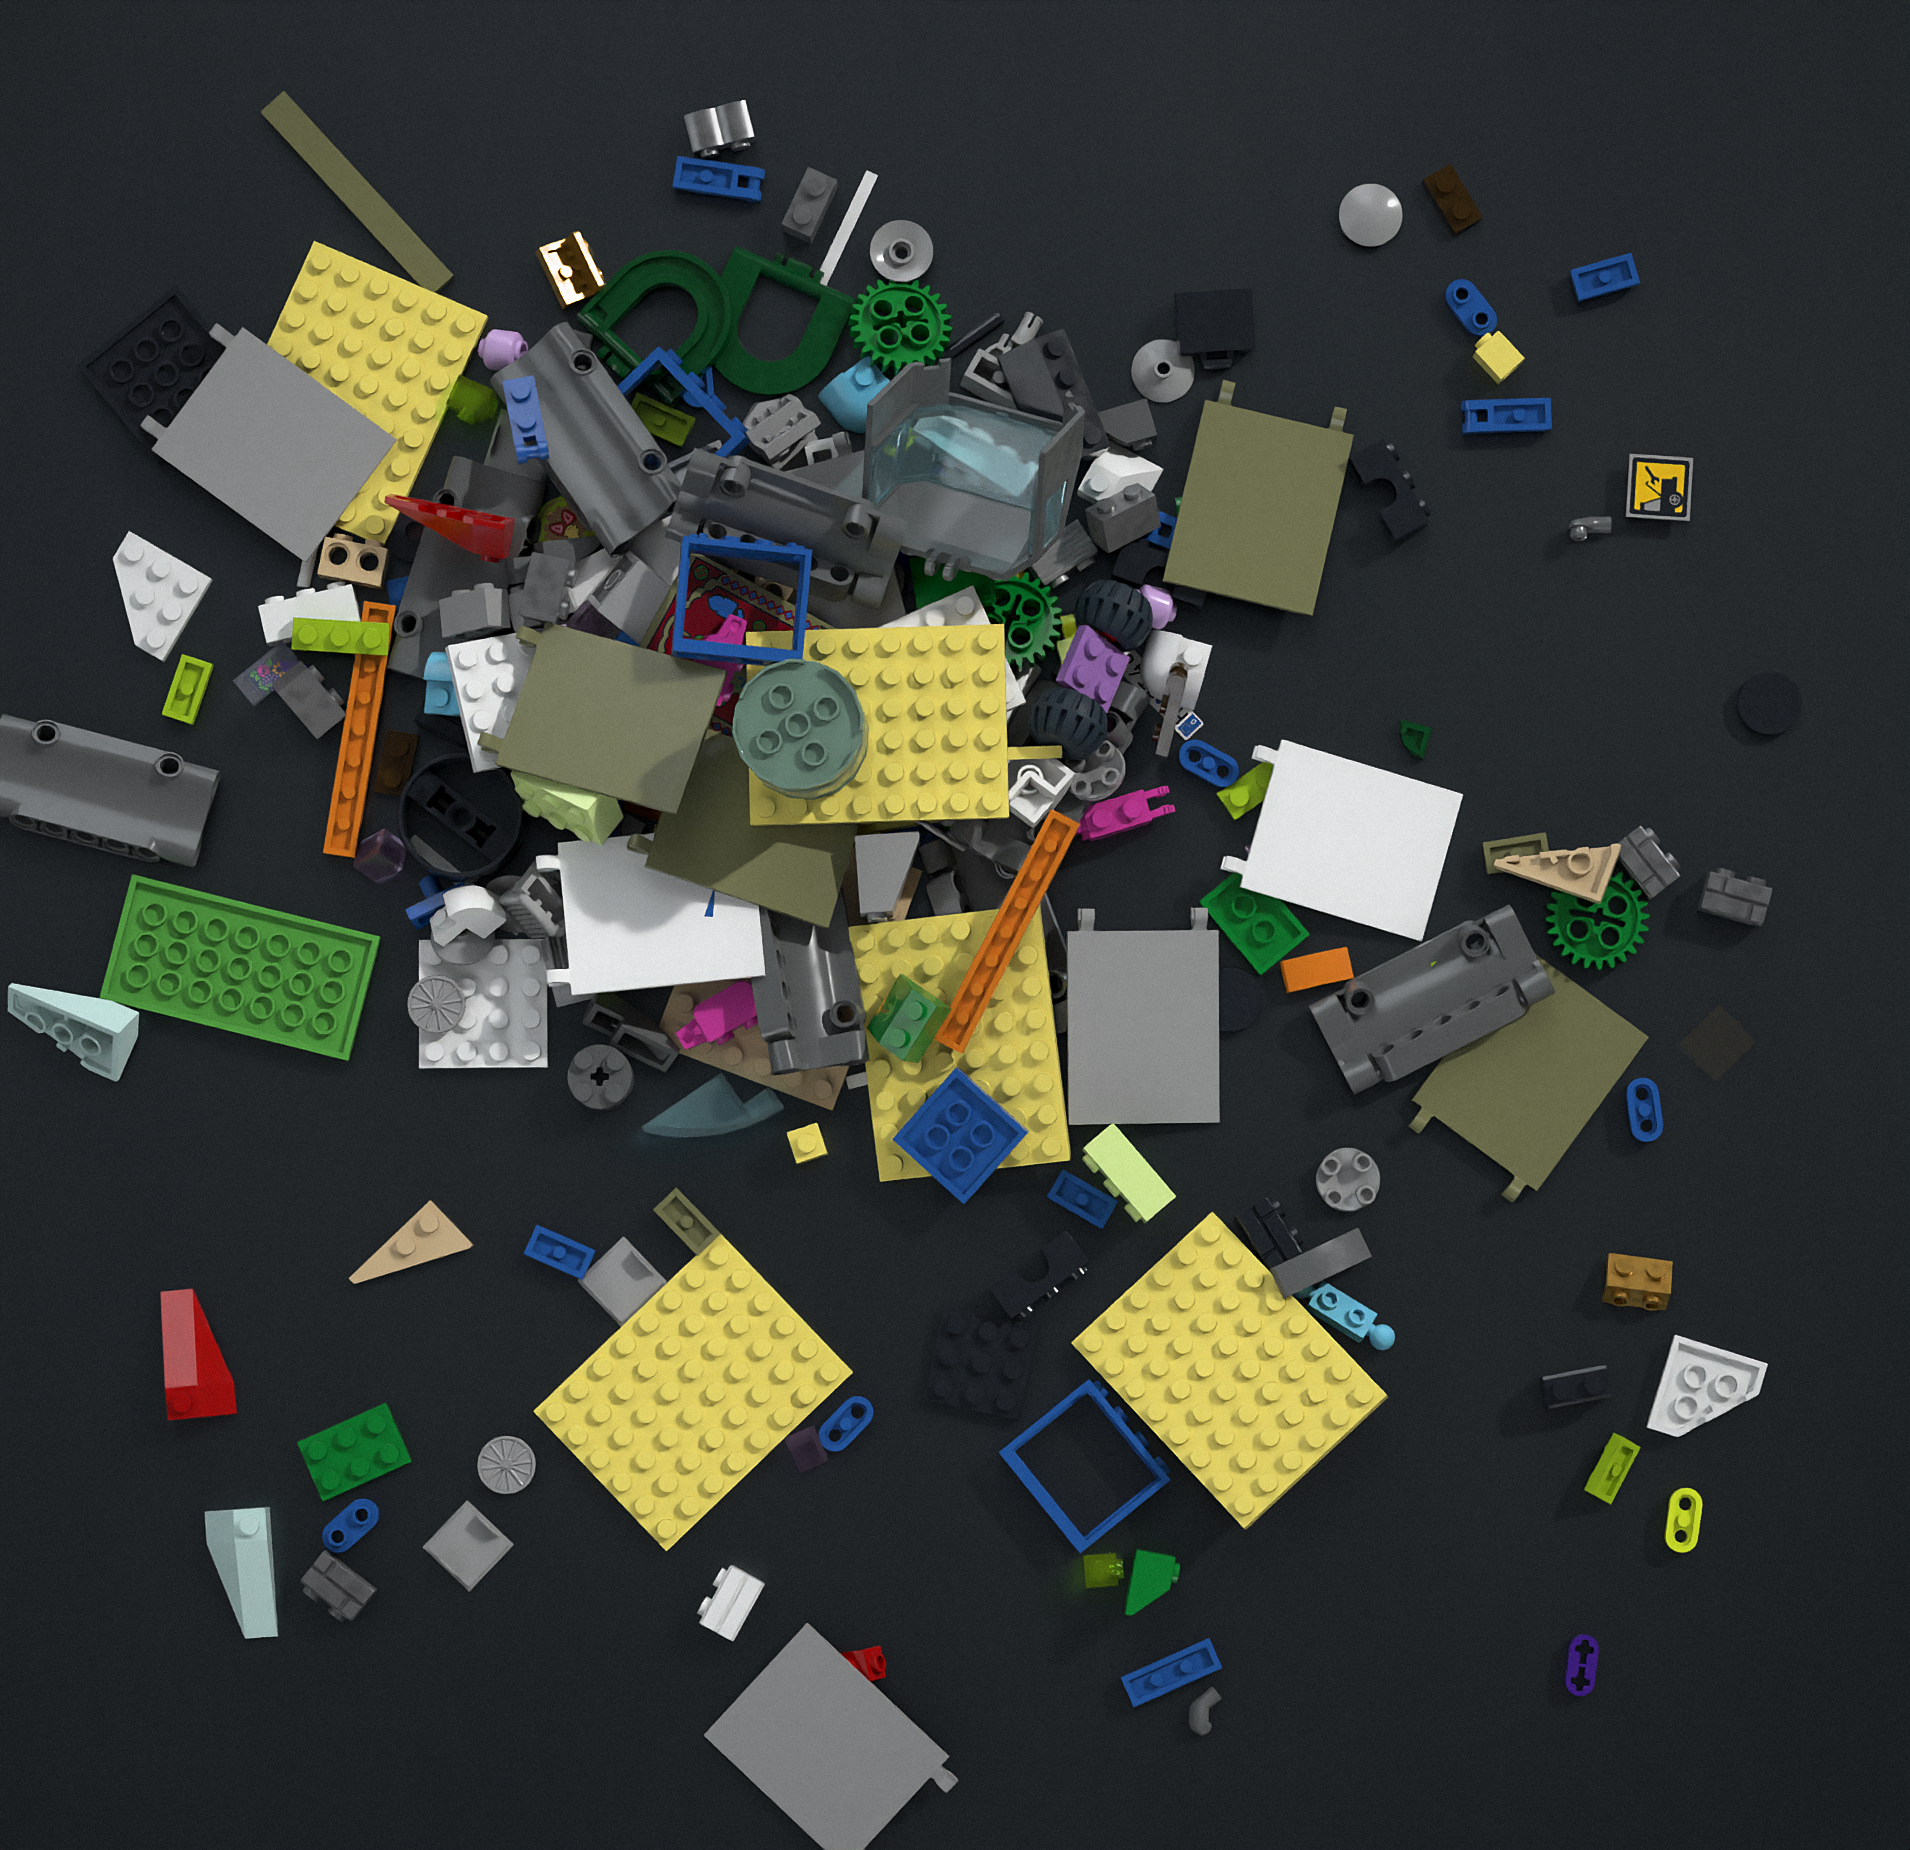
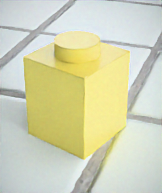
[1473,330,1525,385]
[787,1123,828,1165]

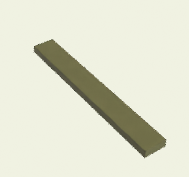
[261,91,454,293]

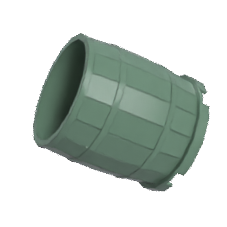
[732,659,869,800]

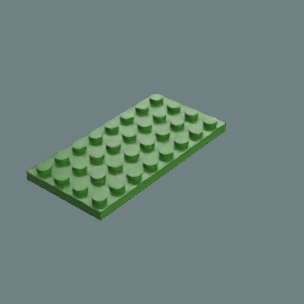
[100,874,381,1061]

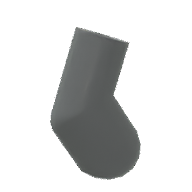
[1568,516,1611,541]
[1189,1686,1222,1736]

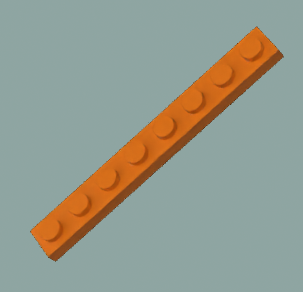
[323,601,397,858]
[934,809,1081,1054]

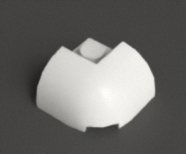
[1140,630,1212,710]
[1008,758,1075,828]

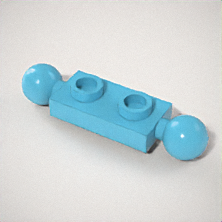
[1292,1280,1395,1350]

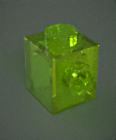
[446,375,498,425]
[1083,1552,1124,1588]

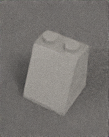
[587,550,671,644]
[855,831,920,923]

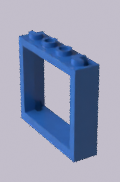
[617,346,750,518]
[670,533,812,667]
[999,1379,1171,1553]

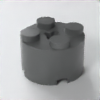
[567,1044,634,1111]

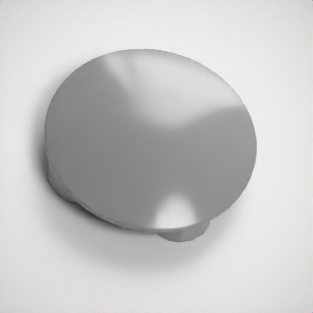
[1339,184,1402,247]
[1065,740,1126,801]
[1316,1148,1380,1212]

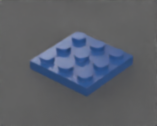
[892,1067,1029,1204]

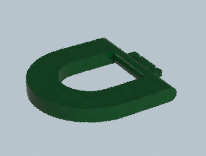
[713,246,857,397]
[576,250,734,408]

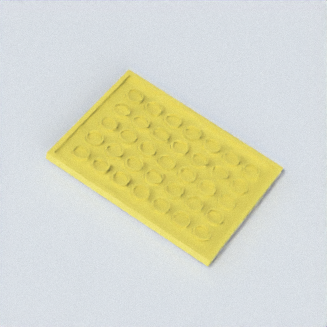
[267,241,488,548]
[746,624,1009,826]
[848,905,1071,1182]
[1071,1212,1388,1530]
[533,1234,853,1551]

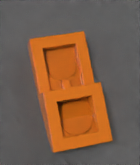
[1280,947,1354,993]

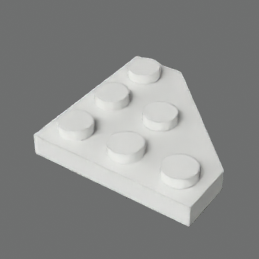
[113,531,213,662]
[1646,1335,1768,1437]

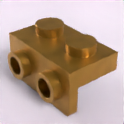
[535,231,604,309]
[1602,1253,1673,1311]

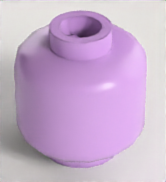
[478,329,528,371]
[1137,584,1177,630]

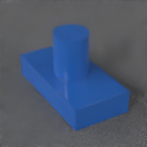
[405,875,466,930]

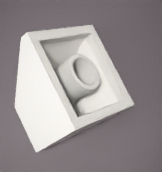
[1077,440,1163,505]

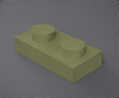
[1482,832,1549,875]
[653,1188,721,1256]

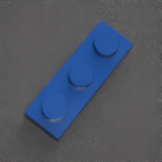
[1121,1638,1222,1707]

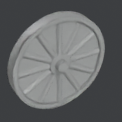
[407,975,466,1033]
[477,1436,536,1494]

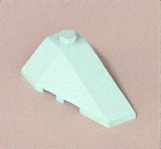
[8,983,139,1082]
[205,1507,278,1639]

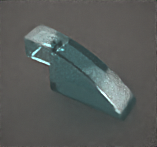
[642,1072,785,1138]

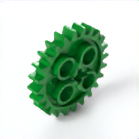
[848,279,952,376]
[984,572,1062,672]
[1544,872,1650,970]

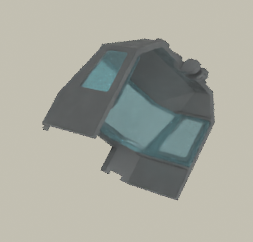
[862,358,1085,582]

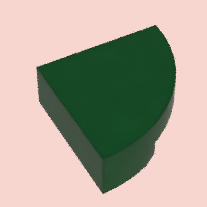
[1399,719,1432,760]

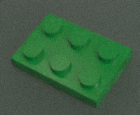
[1199,873,1310,976]
[297,1403,412,1501]

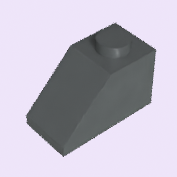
[1098,398,1157,451]

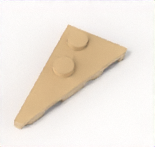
[1494,844,1622,905]
[349,1200,473,1284]

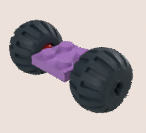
[1028,580,1153,760]

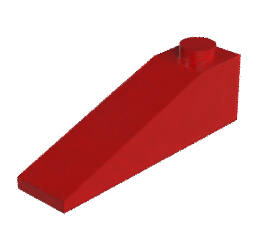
[384,494,516,563]
[160,1289,237,1420]

